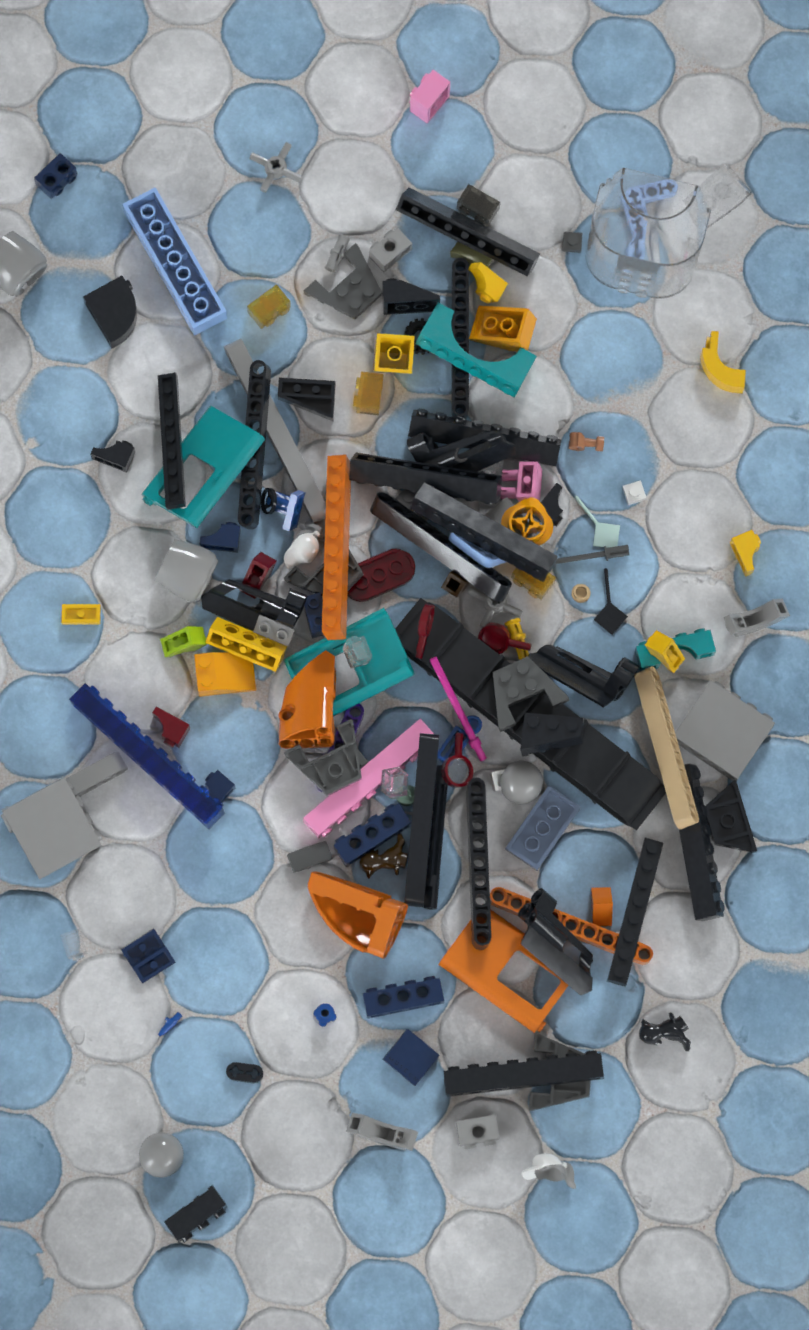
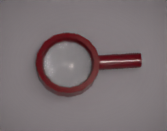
[441,733,474,788]

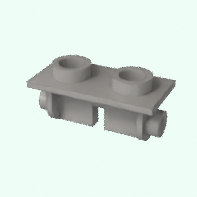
[253,615,295,646]

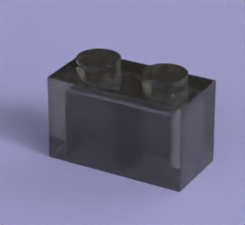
[457,184,500,226]

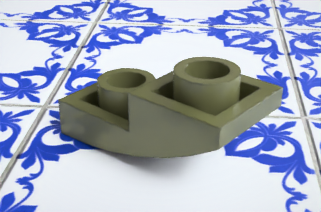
[450,242,493,267]

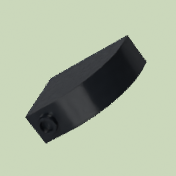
[83,275,137,349]

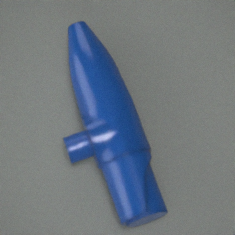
[158,1012,182,1036]

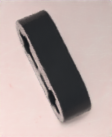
[226,1062,264,1083]

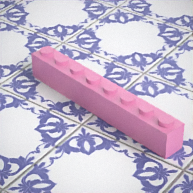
[303,719,434,839]

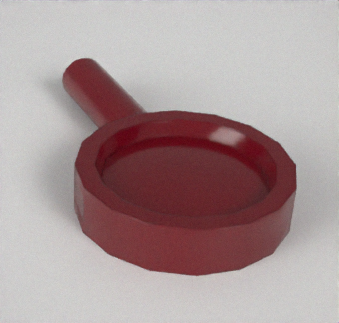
[415,604,435,659]
[478,622,532,654]

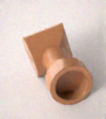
[568,432,604,452]

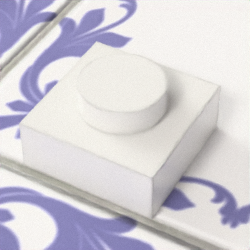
[622,481,647,505]
[489,768,505,791]

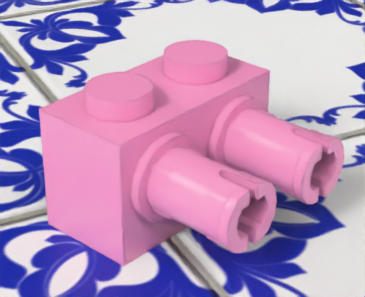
[500,462,543,502]

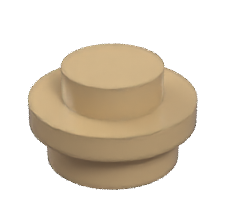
[571,584,591,603]

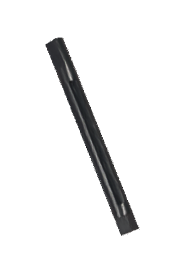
[423,765,450,910]

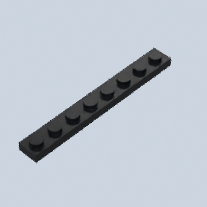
[158,372,186,510]
[607,837,664,987]

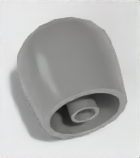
[0,231,47,297]
[155,539,218,602]

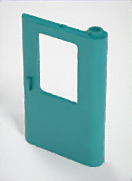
[141,406,265,528]
[283,608,415,717]

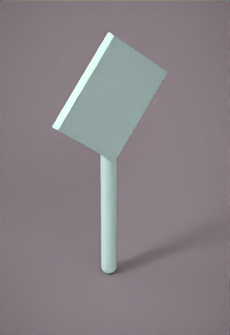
[574,496,620,548]

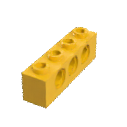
[205,617,287,672]

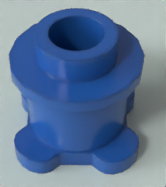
[313,1003,337,1027]

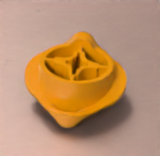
[501,497,553,546]

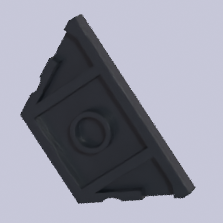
[706,780,757,853]

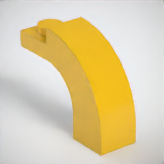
[701,331,746,394]

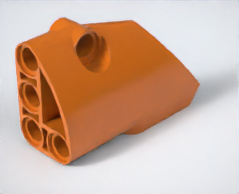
[279,650,336,749]

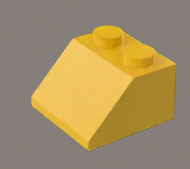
[373,333,415,374]

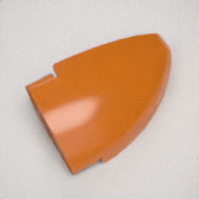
[308,871,408,959]

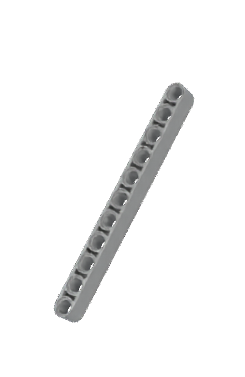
[224,339,326,524]

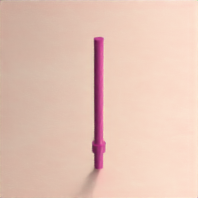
[430,657,487,761]

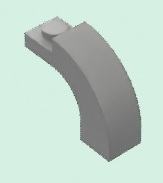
[723,599,790,637]
[346,1113,418,1151]

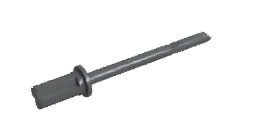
[555,545,630,564]

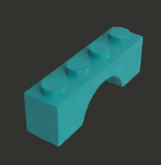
[635,628,716,671]

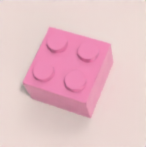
[409,70,451,123]

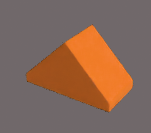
[591,887,613,927]

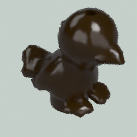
[360,833,408,879]

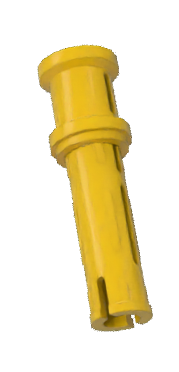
[504,618,529,660]

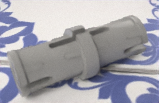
[325,234,350,273]

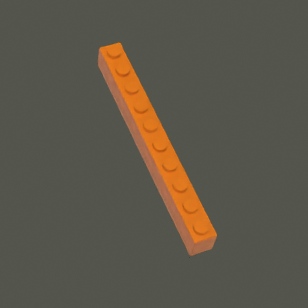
[322,454,351,640]

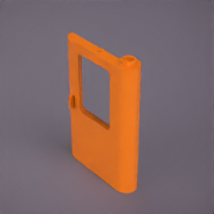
[438,904,569,1033]

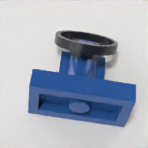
[261,488,306,531]

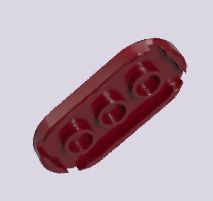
[348,548,415,602]

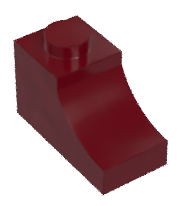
[239,552,277,599]
[152,706,190,748]

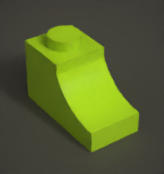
[160,626,207,657]

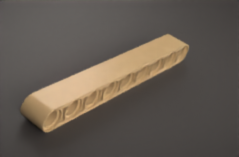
[634,666,699,830]

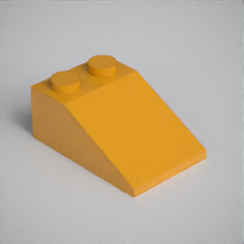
[469,305,537,352]
[194,652,256,697]

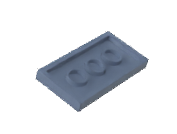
[505,786,581,871]

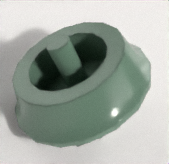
[395,785,415,806]

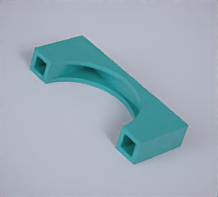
[415,302,537,398]

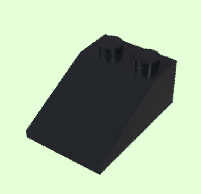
[382,278,440,315]

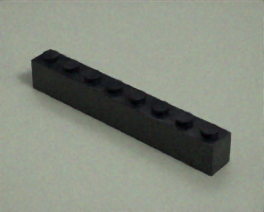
[396,187,540,277]
[408,409,561,467]
[350,452,502,505]
[410,482,558,582]
[679,764,725,921]
[444,1051,604,1097]

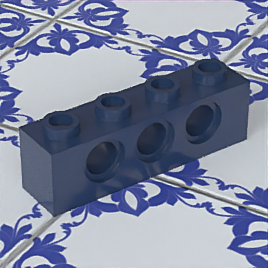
[333,803,412,867]
[363,976,444,1019]

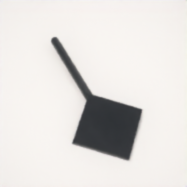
[594,568,628,635]

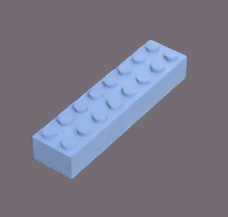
[123,187,227,336]

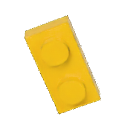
[61,604,101,625]

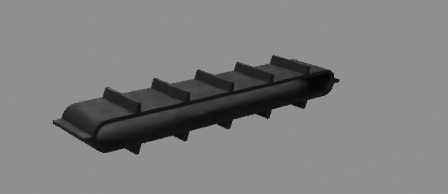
[395,598,666,831]

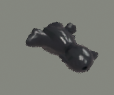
[639,1012,691,1051]

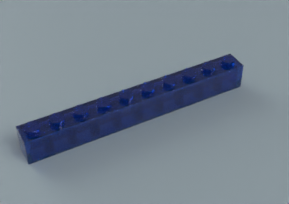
[69,683,225,830]

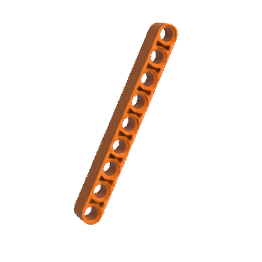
[490,887,653,965]

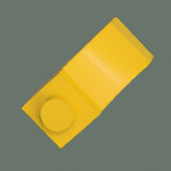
[468,262,508,303]
[730,530,761,577]
[645,630,685,673]

